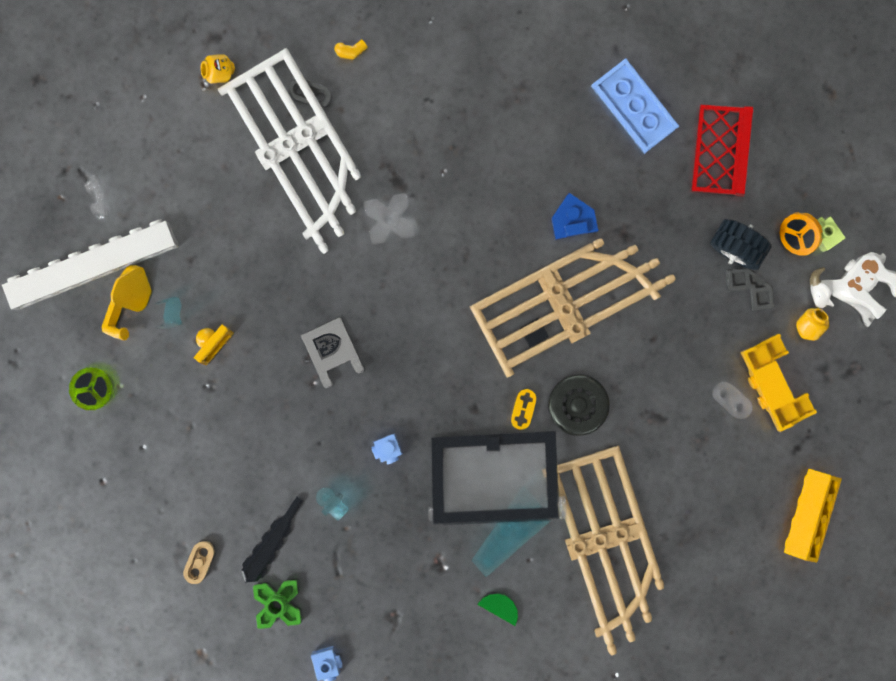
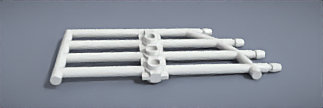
[218,48,361,254]

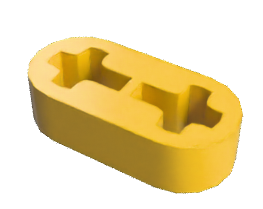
[511,389,536,430]

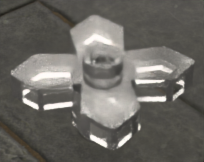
[364,193,415,245]

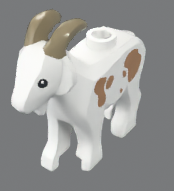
[810,252,896,327]

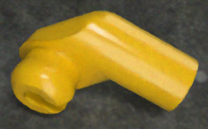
[334,39,368,60]

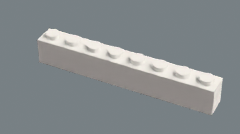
[2,219,179,310]

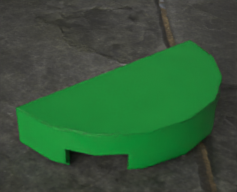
[477,593,518,626]

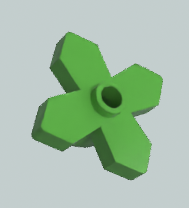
[253,580,302,629]

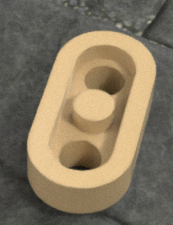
[183,541,215,584]

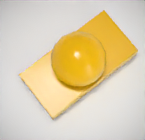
[194,324,234,366]

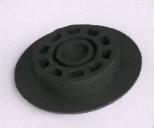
[549,375,610,436]

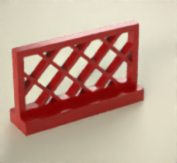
[692,105,753,197]

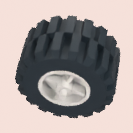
[710,219,772,270]

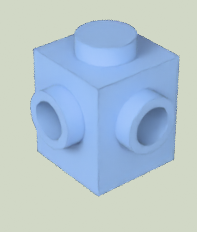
[371,433,403,465]
[311,646,343,681]

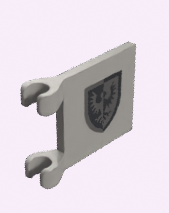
[301,317,364,388]

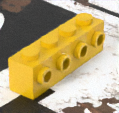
[784,469,842,563]

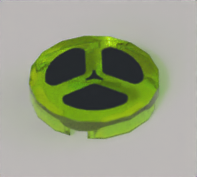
[69,367,114,410]

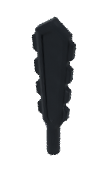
[241,496,304,583]

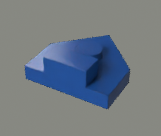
[551,193,598,240]

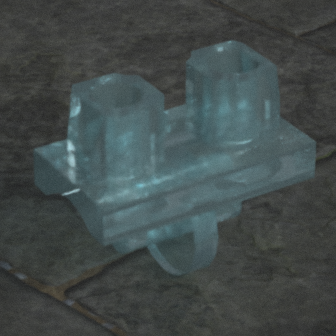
[316,487,349,521]

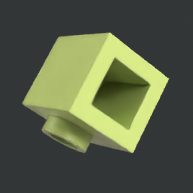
[817,216,845,252]

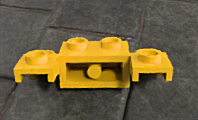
[740,334,817,432]

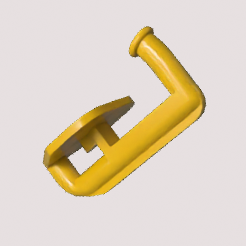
[102,265,151,341]

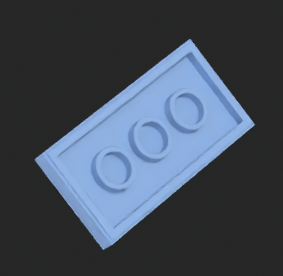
[591,58,679,154]

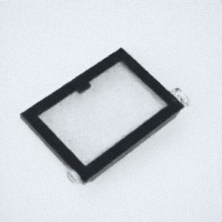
[428,431,567,525]

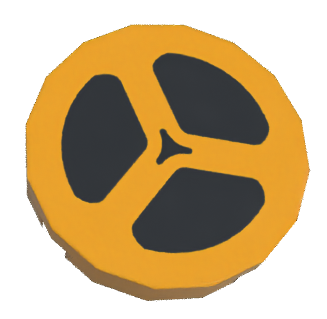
[779,212,823,256]

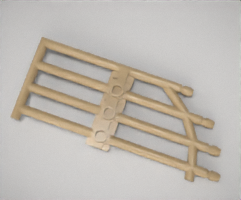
[469,238,676,378]
[542,445,664,655]

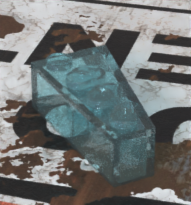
[471,485,553,577]

